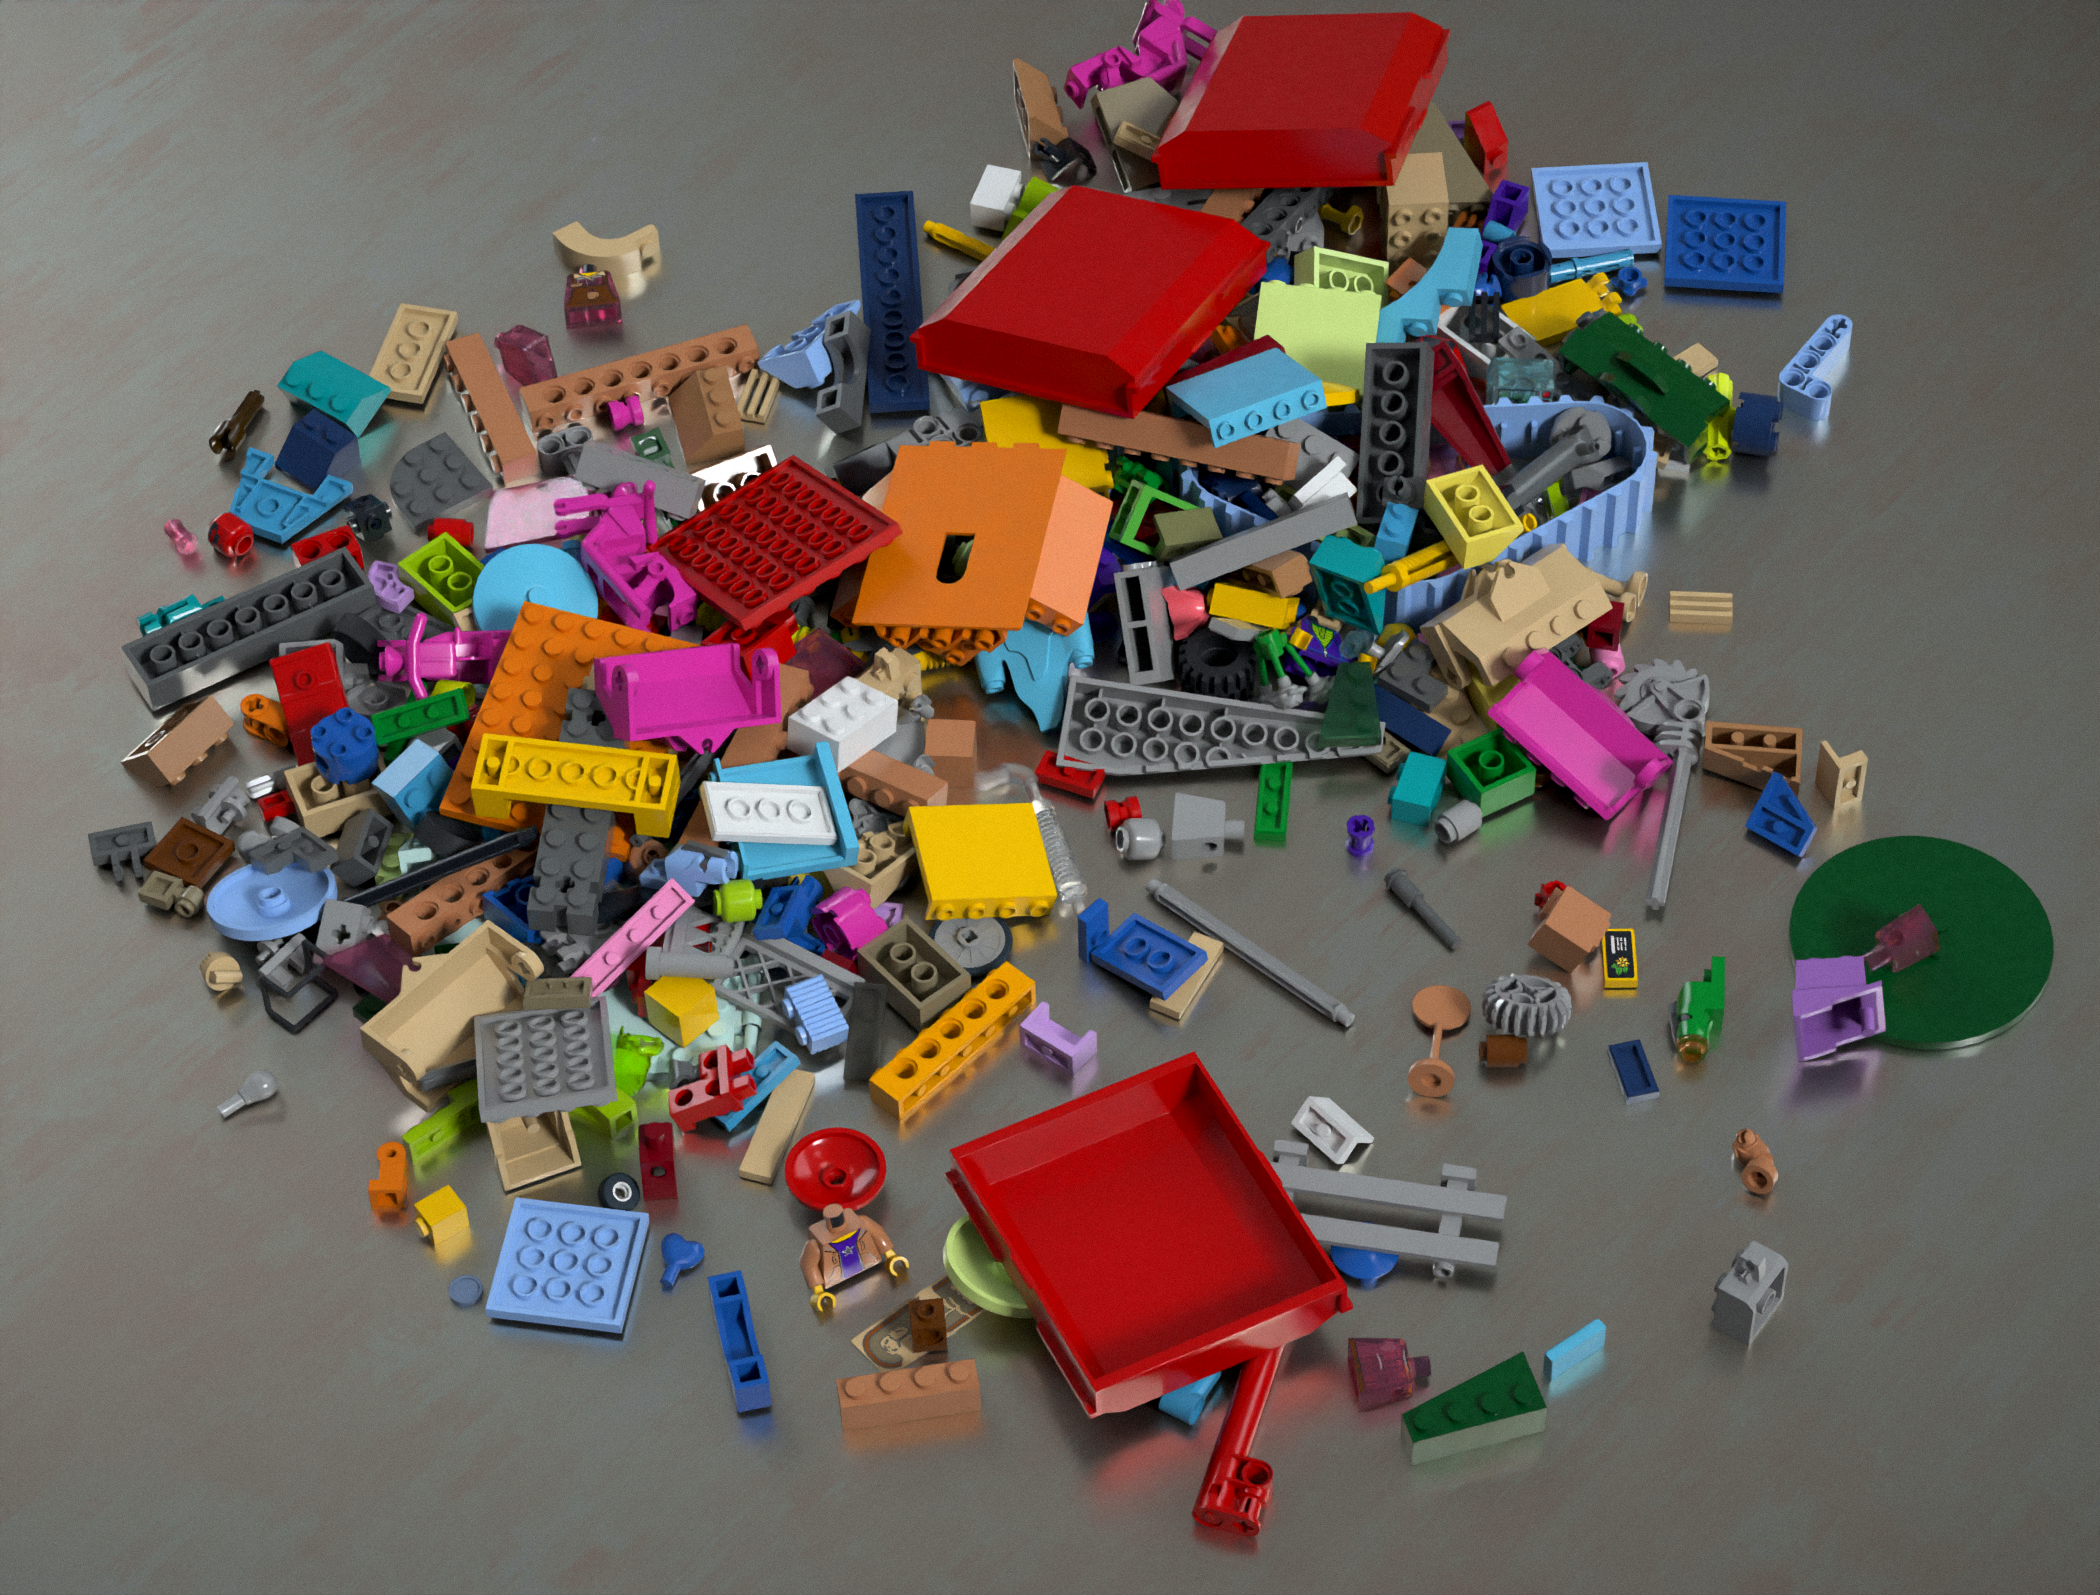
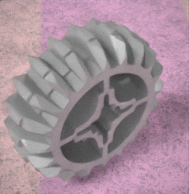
[1481,973,1572,1038]

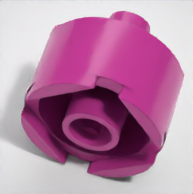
[811,886,888,961]

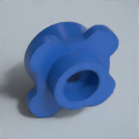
[1612,267,1647,296]

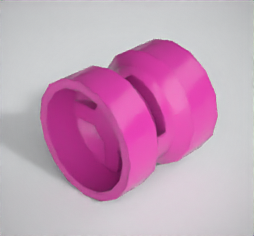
[607,395,644,431]

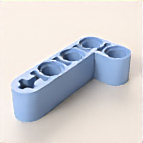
[1777,314,1853,420]

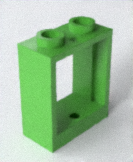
[1108,479,1200,563]

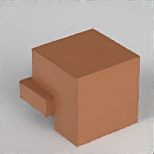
[1527,885,1612,974]

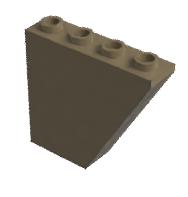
[1090,77,1180,193]
[1376,101,1493,215]

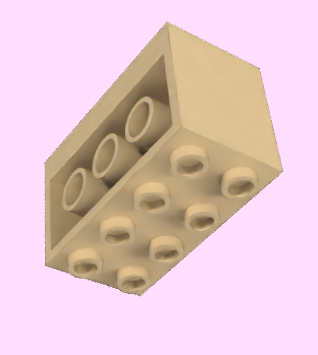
[1379,152,1449,277]

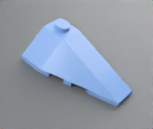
[757,299,861,389]

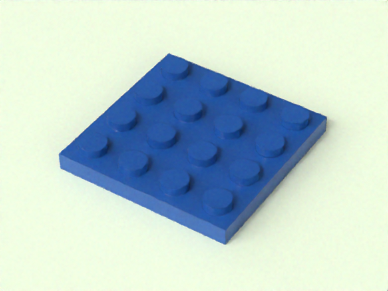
[1664,195,1786,293]

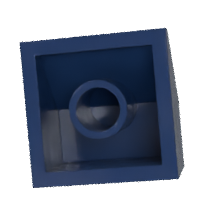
[275,409,361,493]

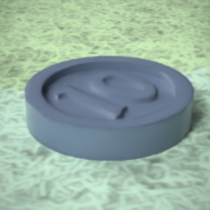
[448,1275,483,1307]

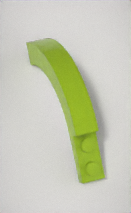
[401,1077,638,1164]

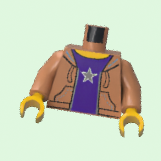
[799,1204,909,1312]

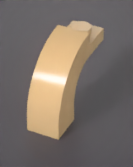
[552,221,660,278]

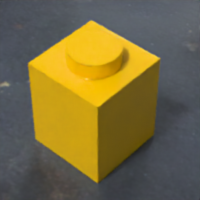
[413,1185,470,1246]

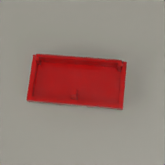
[269,642,350,767]

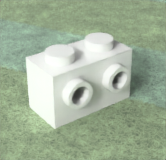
[970,164,1025,231]

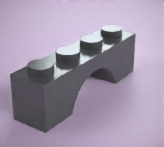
[815,310,871,434]

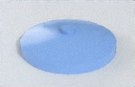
[207,862,338,941]

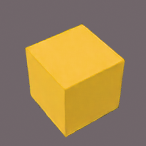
[644,976,719,1048]

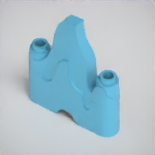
[974,612,1095,734]

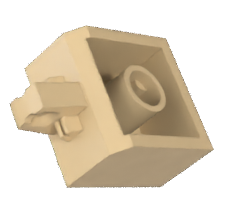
[855,647,922,720]

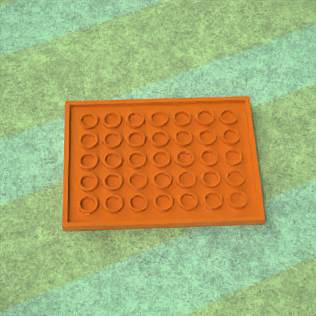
[439,601,703,862]

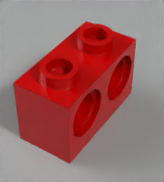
[290,525,365,570]

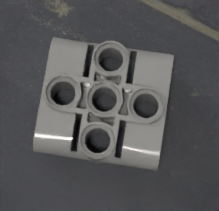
[885,405,986,463]

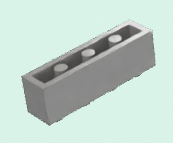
[574,440,706,521]

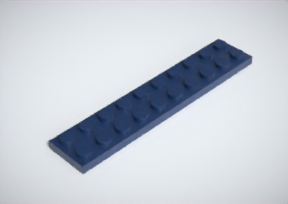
[855,191,930,413]

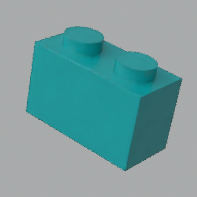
[1387,751,1447,828]

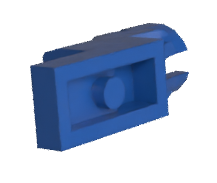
[752,875,824,941]

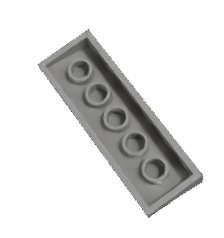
[1169,492,1358,591]

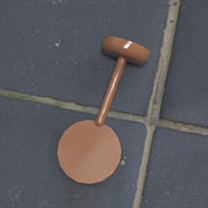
[1408,985,1471,1097]

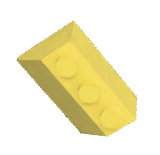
[1423,464,1524,570]

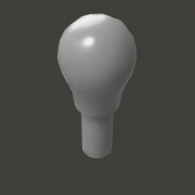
[217,1070,277,1119]

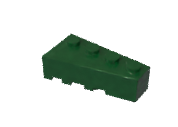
[1400,1351,1547,1466]

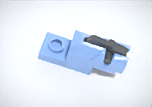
[639,840,738,897]

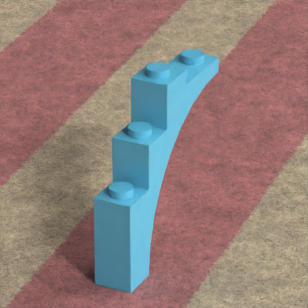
[1376,227,1483,343]

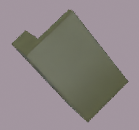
[1153,507,1223,563]

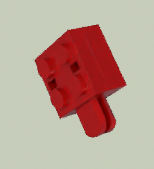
[700,608,799,684]

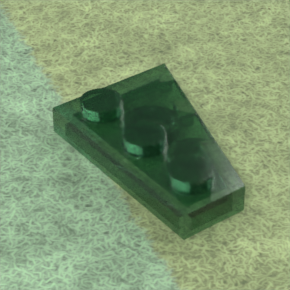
[1318,662,1382,748]

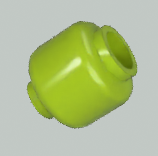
[713,879,762,923]

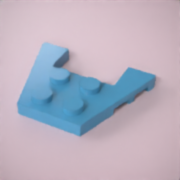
[229,447,353,544]

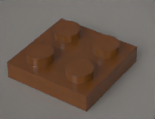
[144,817,235,889]

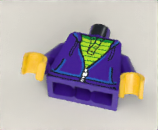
[1283,615,1378,689]

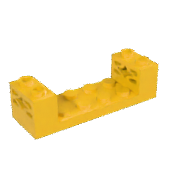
[471,733,681,838]

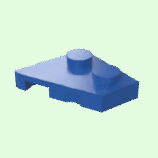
[1745,771,1818,857]

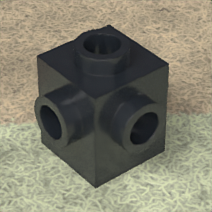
[343,493,393,542]

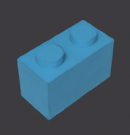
[1374,502,1418,566]

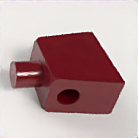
[638,1122,678,1201]

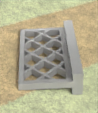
[712,921,866,1034]

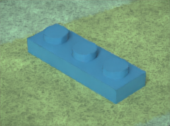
[711,1040,801,1132]

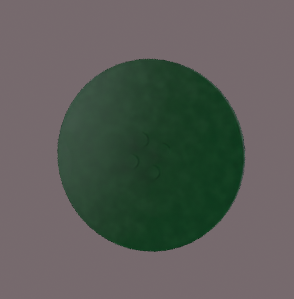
[1788,836,2054,1050]

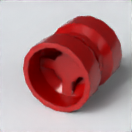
[1104,795,1142,832]

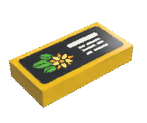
[1601,929,1638,988]

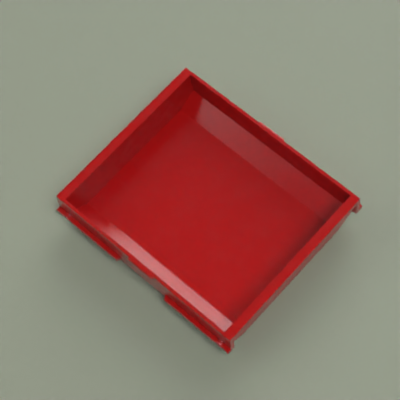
[1151,12,1451,189]
[909,185,1271,419]
[945,1051,1353,1419]

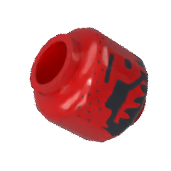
[208,512,254,558]

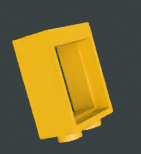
[1207,582,1300,629]

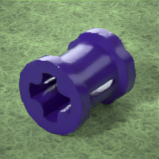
[1345,815,1375,857]

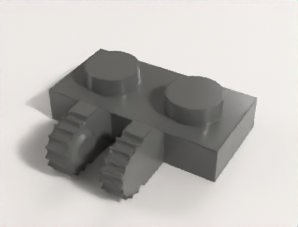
[88,821,156,882]

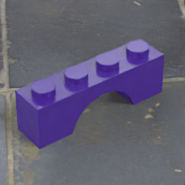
[1477,179,1530,283]

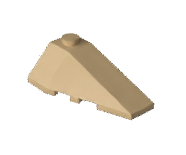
[823,820,918,910]

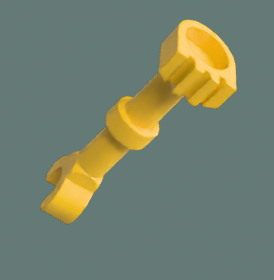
[1317,203,1364,235]

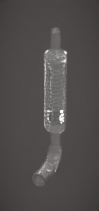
[973,762,1088,920]

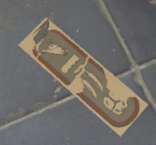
[850,1273,986,1372]

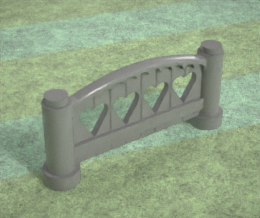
[645,853,745,980]

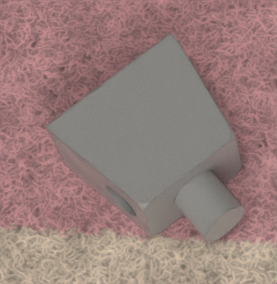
[1171,793,1245,861]

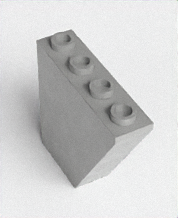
[1114,561,1176,685]

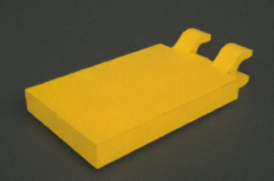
[1500,272,1622,347]

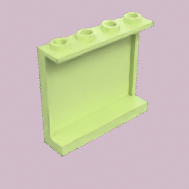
[1254,280,1382,406]

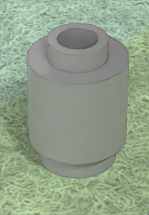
[1434,800,1483,844]

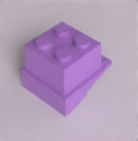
[1792,956,1886,1061]

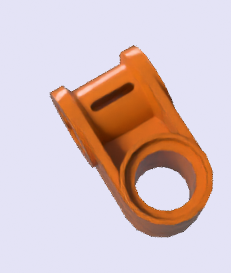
[240,694,290,746]

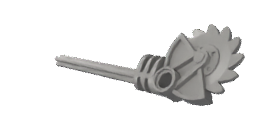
[1614,658,1710,910]

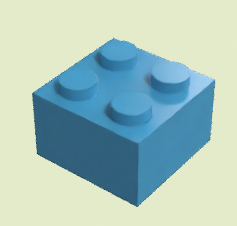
[372,738,453,831]

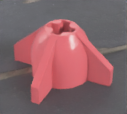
[1161,584,1211,641]

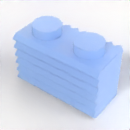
[781,974,849,1055]

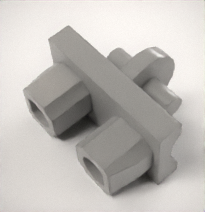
[191,776,250,835]
[255,932,313,990]

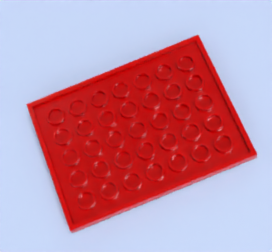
[643,455,902,631]

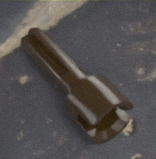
[209,390,265,459]

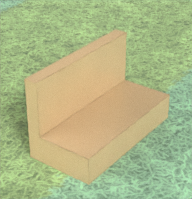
[1815,740,1868,810]

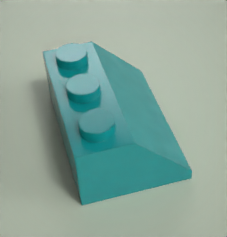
[277,351,392,438]

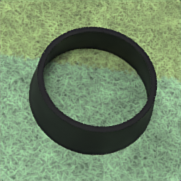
[331,613,387,675]
[413,811,485,857]

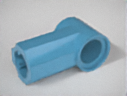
[1159,1371,1221,1425]

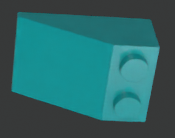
[1309,535,1386,636]

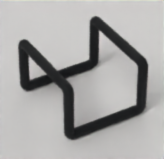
[259,940,338,1032]

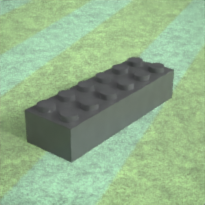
[1356,342,1434,533]

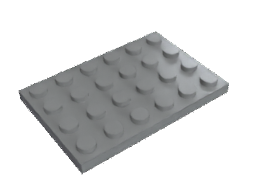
[474,996,618,1123]

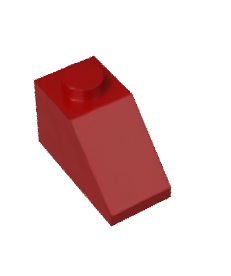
[1463,101,1509,174]

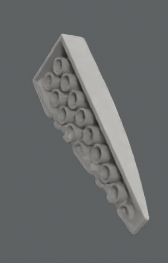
[1056,675,1386,776]

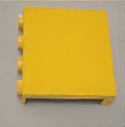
[980,394,1114,499]
[902,803,1057,921]

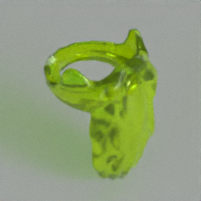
[613,1026,664,1096]

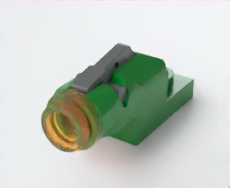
[1668,956,1725,1063]

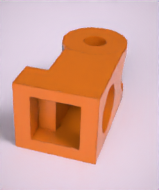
[368,1142,409,1209]

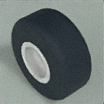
[598,1173,640,1211]

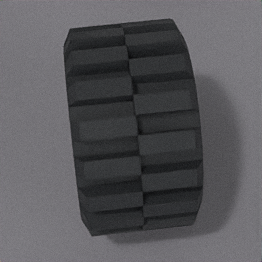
[1179,625,1257,701]

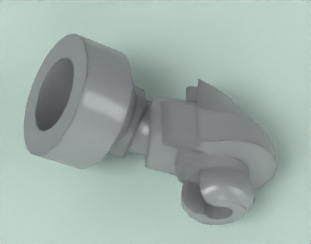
[237,816,301,860]

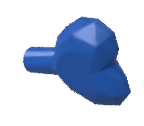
[660,1233,705,1288]

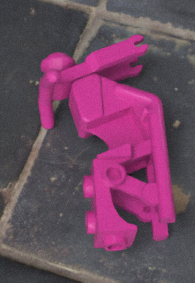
[1064,0,1218,129]
[553,480,699,632]
[377,613,512,701]

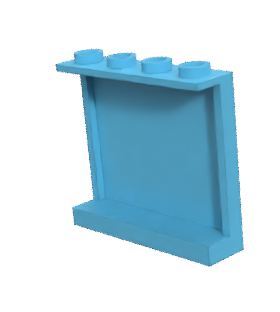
[1166,348,1327,448]
[708,741,859,881]

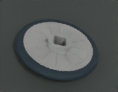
[928,917,1013,977]

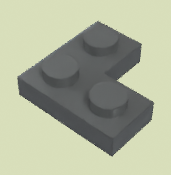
[1378,638,1448,714]
[248,826,339,876]

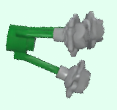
[1249,627,1336,710]

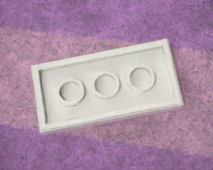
[700,781,838,845]

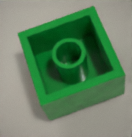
[1446,727,1536,817]

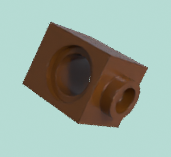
[909,1298,948,1353]

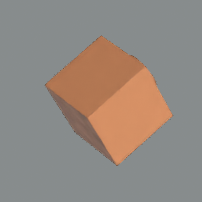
[924,719,977,788]

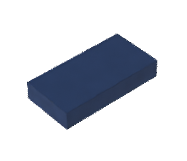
[1607,1039,1660,1105]

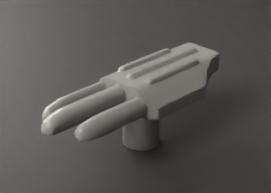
[1364,630,1409,682]

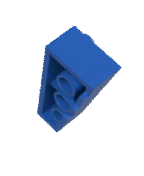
[482,858,624,951]

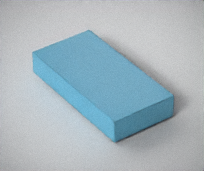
[1543,1319,1606,1381]

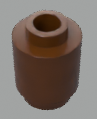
[1479,1034,1527,1068]

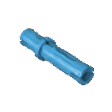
[1550,248,1634,284]

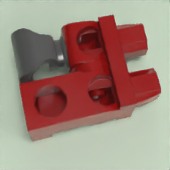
[668,1044,757,1133]

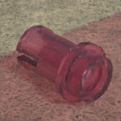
[164,519,198,555]

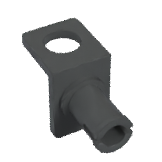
[1382,475,1429,517]

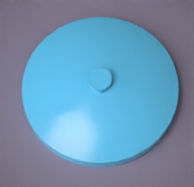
[472,544,598,631]

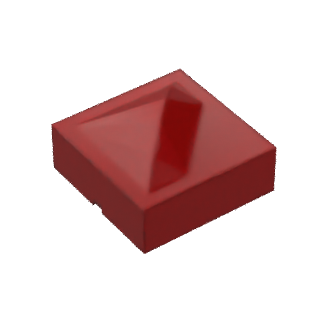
[256,790,296,822]

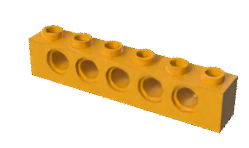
[869,961,1036,1121]

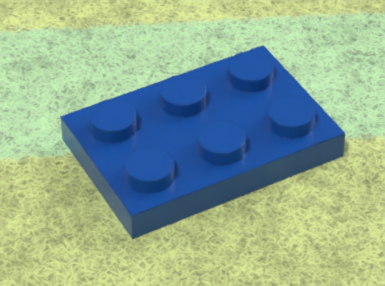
[1091,913,1208,1001]

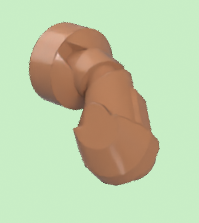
[1732,1128,1778,1194]

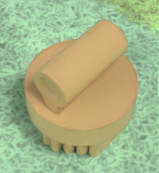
[199,952,243,991]

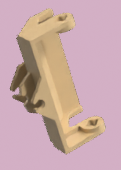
[1419,543,1613,690]
[360,920,544,1113]

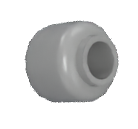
[1115,818,1166,860]

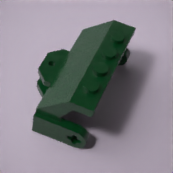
[1558,311,1730,465]

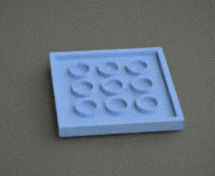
[1531,162,1662,258]
[485,1197,649,1333]

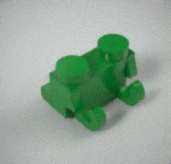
[1113,455,1170,505]

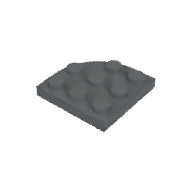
[390,432,494,534]

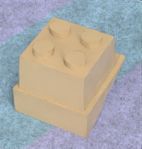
[486,1111,581,1191]

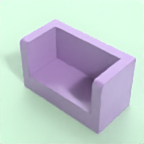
[1019,1001,1097,1077]

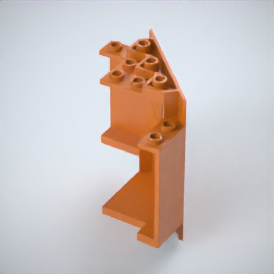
[830,441,1113,666]

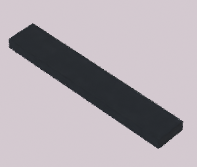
[597,871,764,924]

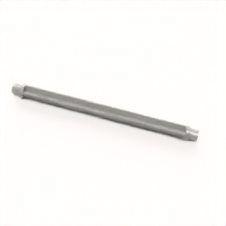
[1146,878,1355,1027]

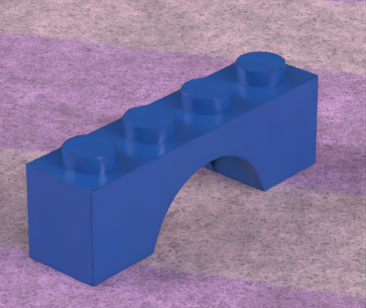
[707,1270,772,1413]

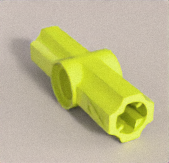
[1703,372,1737,461]

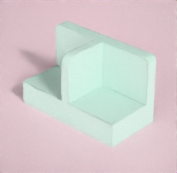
[398,837,439,875]

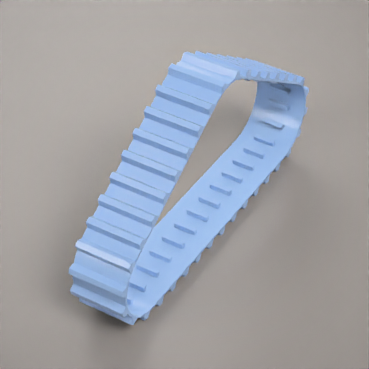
[1179,395,1658,634]

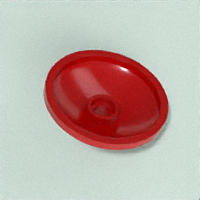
[785,1127,887,1213]

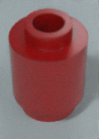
[428,518,474,548]

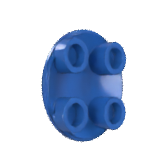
[1331,1222,1399,1284]

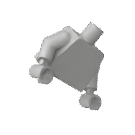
[873,694,936,775]

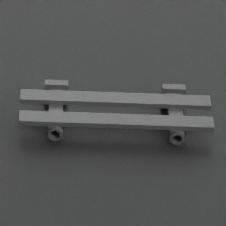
[1269,1139,1507,1278]

